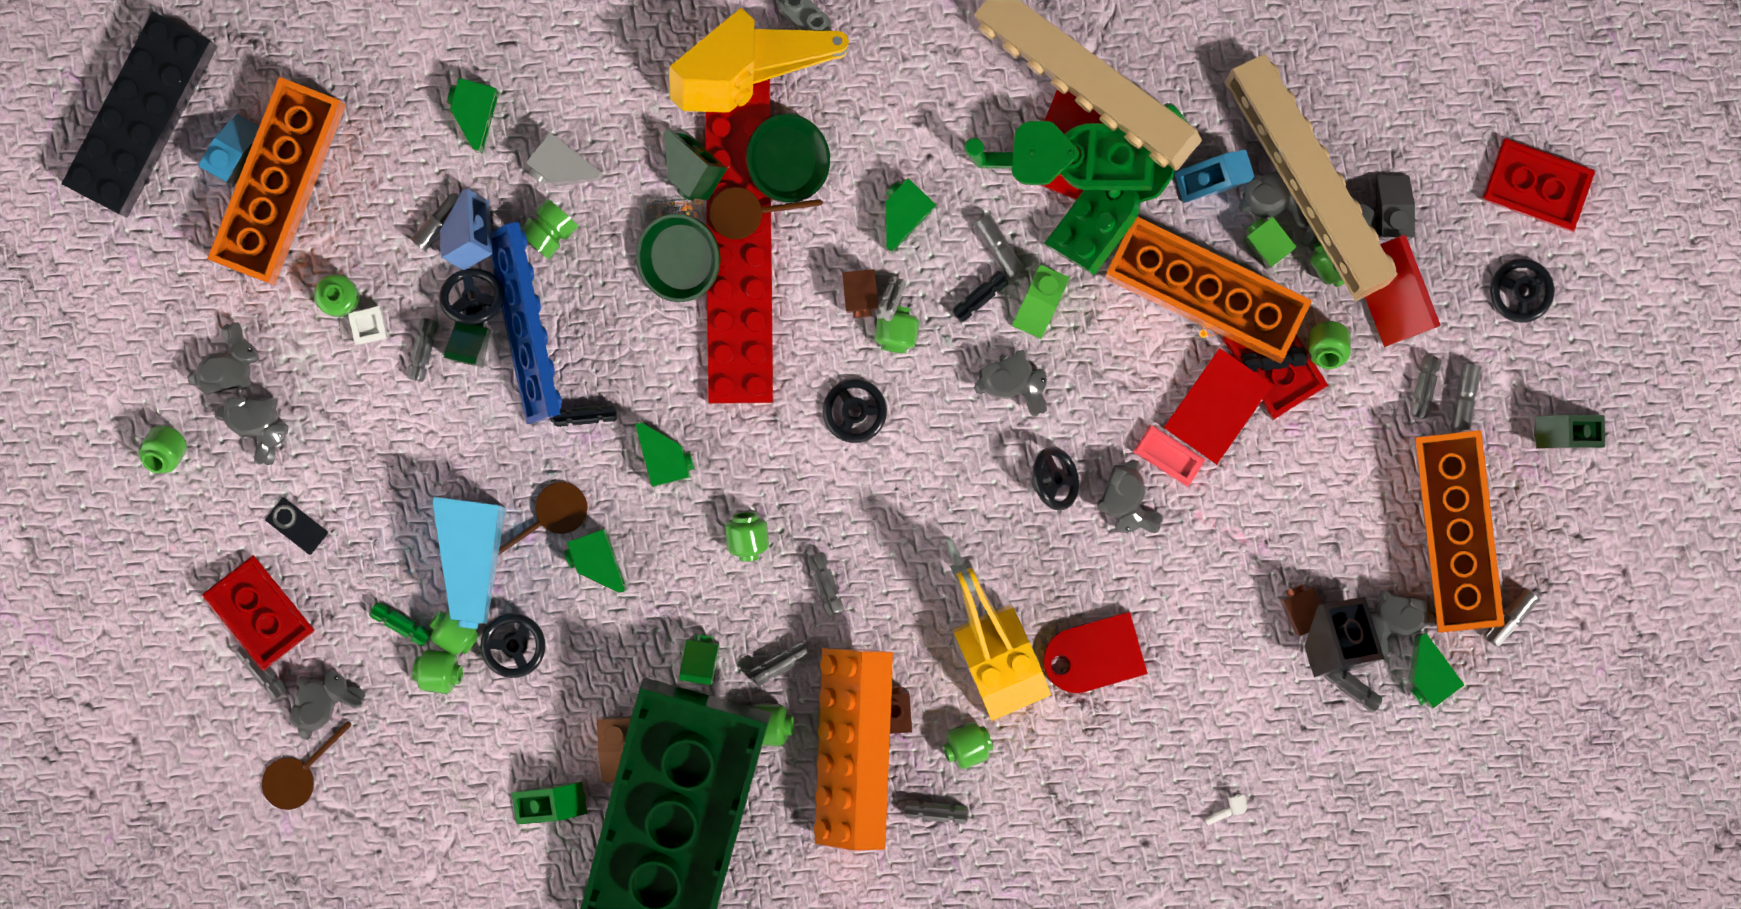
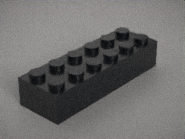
[61,11,218,218]

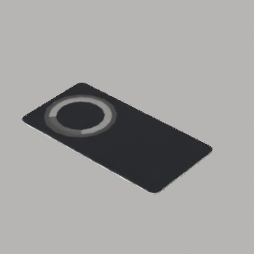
[265,497,328,555]

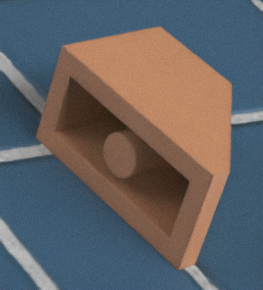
[597,716,632,783]

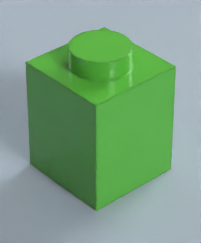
[1243,217,1297,270]

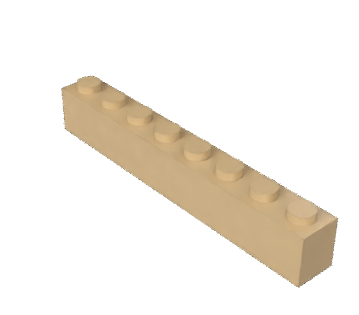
[974,0,1202,171]
[1225,54,1398,302]

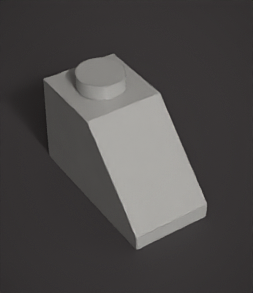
[526,132,603,186]

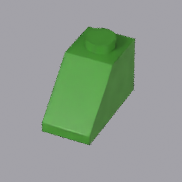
[1012,264,1070,339]

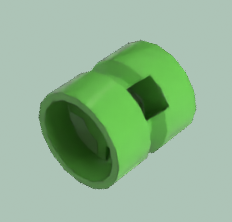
[521,198,579,260]

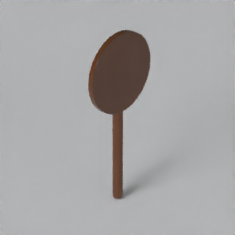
[710,187,823,240]
[498,482,587,556]
[262,721,351,810]

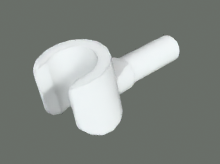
[1205,794,1248,825]

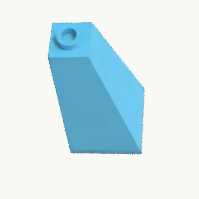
[433,497,506,629]

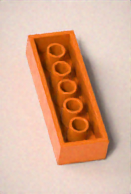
[207,77,346,286]
[1105,217,1313,364]
[1415,430,1505,633]
[814,648,893,851]

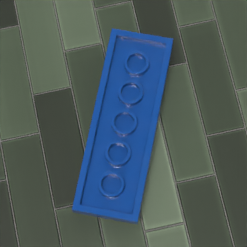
[490,222,562,425]

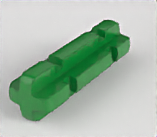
[369,602,431,646]

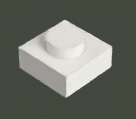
[348,306,388,346]

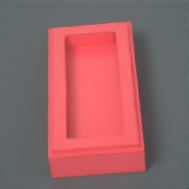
[1133,425,1206,487]

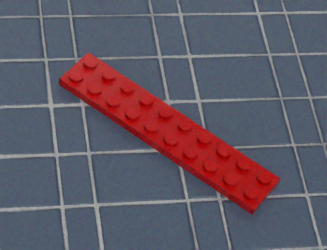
[705,79,773,404]

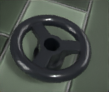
[1490,258,1555,323]
[439,268,504,325]
[822,379,887,443]
[1032,447,1079,511]
[480,613,546,678]

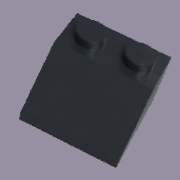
[1304,597,1385,677]

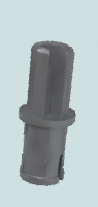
[410,193,459,252]
[1484,587,1541,647]

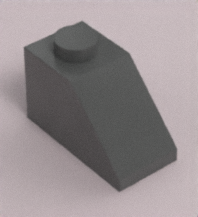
[1376,175,1415,241]

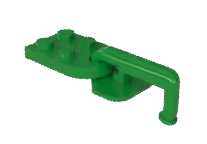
[1044,103,1189,276]
[964,121,1155,191]

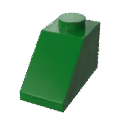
[447,78,500,154]
[885,178,936,254]
[635,422,695,487]
[564,529,627,593]
[1408,631,1465,708]
[679,634,720,685]
[511,782,588,825]

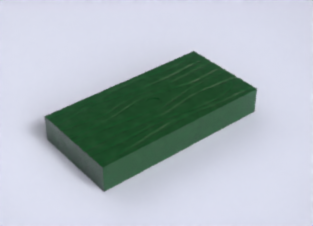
[580,677,771,909]

